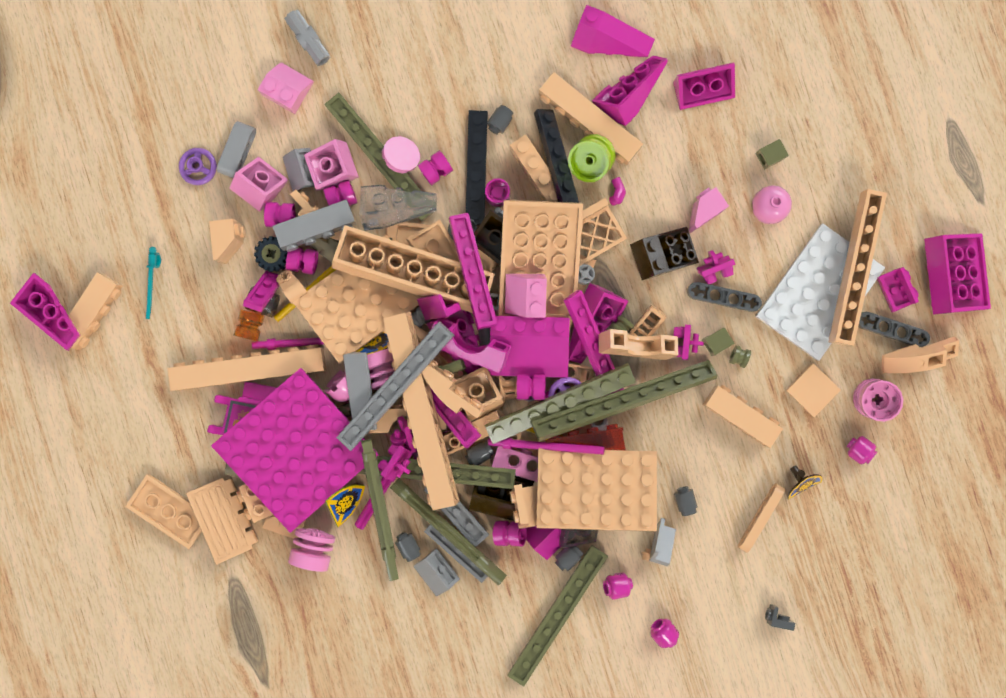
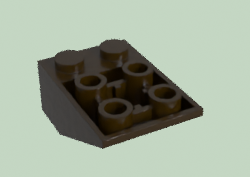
[630,227,699,281]

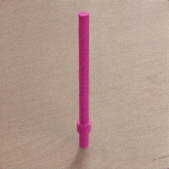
[252,337,324,350]
[488,437,605,455]

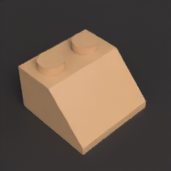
[209,219,246,264]
[454,367,504,422]

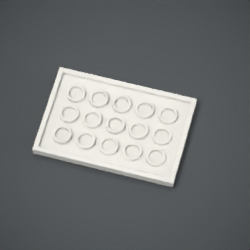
[755,223,885,361]

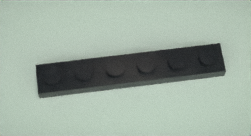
[534,109,579,203]
[466,110,488,225]

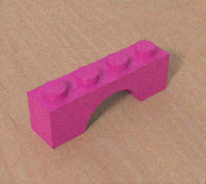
[432,318,512,373]

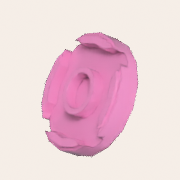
[382,136,420,173]

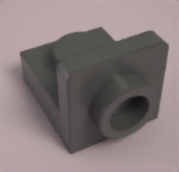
[765,604,796,631]

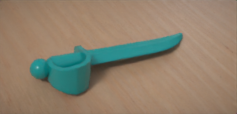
[146,247,162,319]

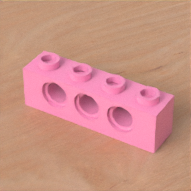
[492,446,538,482]

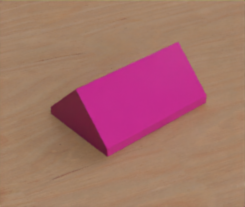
[673,62,735,110]
[526,526,579,560]

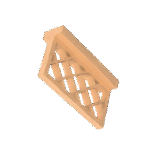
[579,198,627,266]

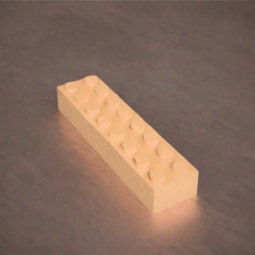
[332,225,495,313]

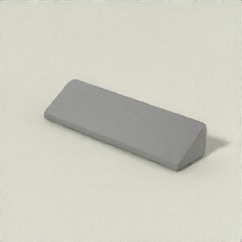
[343,352,377,430]

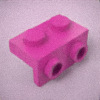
[877,267,919,312]

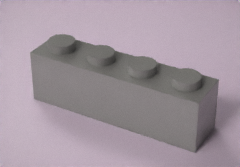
[273,200,356,252]

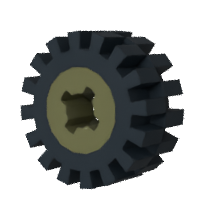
[254,236,288,272]

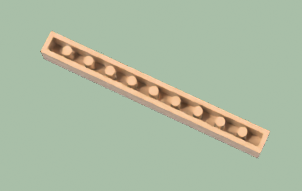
[382,312,459,510]

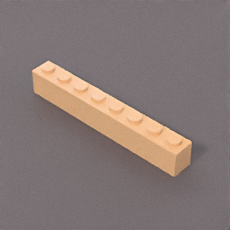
[828,189,887,347]
[167,345,327,391]

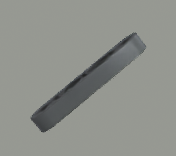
[687,282,762,312]
[858,312,930,347]

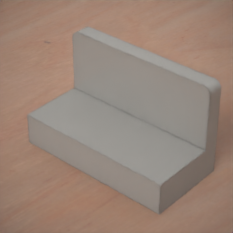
[283,148,315,191]
[649,518,676,566]
[414,549,460,596]

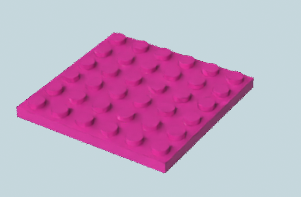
[211,368,379,533]

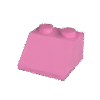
[258,62,314,114]
[304,139,359,190]
[230,157,288,212]
[688,187,729,233]
[505,274,547,318]

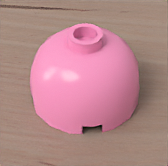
[752,185,792,224]
[324,370,349,402]

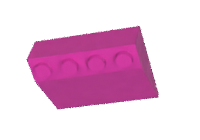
[924,233,991,315]
[490,316,570,378]

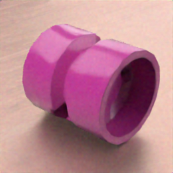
[417,150,453,186]
[485,178,510,207]
[323,180,358,206]
[264,202,296,227]
[286,247,319,275]
[517,374,546,400]
[492,521,527,547]

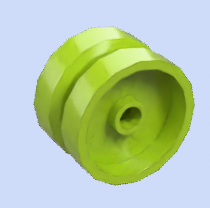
[568,134,615,182]

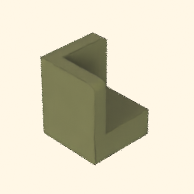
[755,139,789,170]
[702,328,735,356]

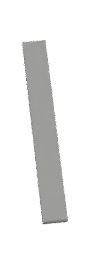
[336,322,454,451]

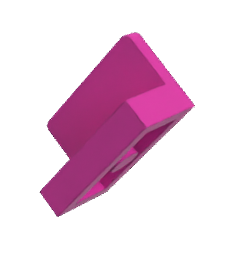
[417,294,461,320]
[238,382,278,404]

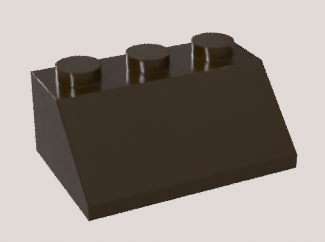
[474,210,503,266]
[469,476,534,521]

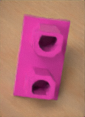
[696,250,736,284]
[674,324,704,360]
[390,416,416,453]
[378,444,413,482]

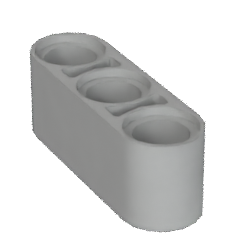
[217,121,256,178]

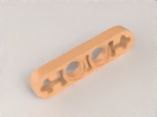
[738,483,785,553]

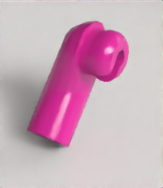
[609,177,626,206]

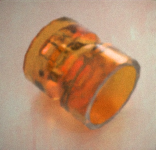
[234,309,265,341]

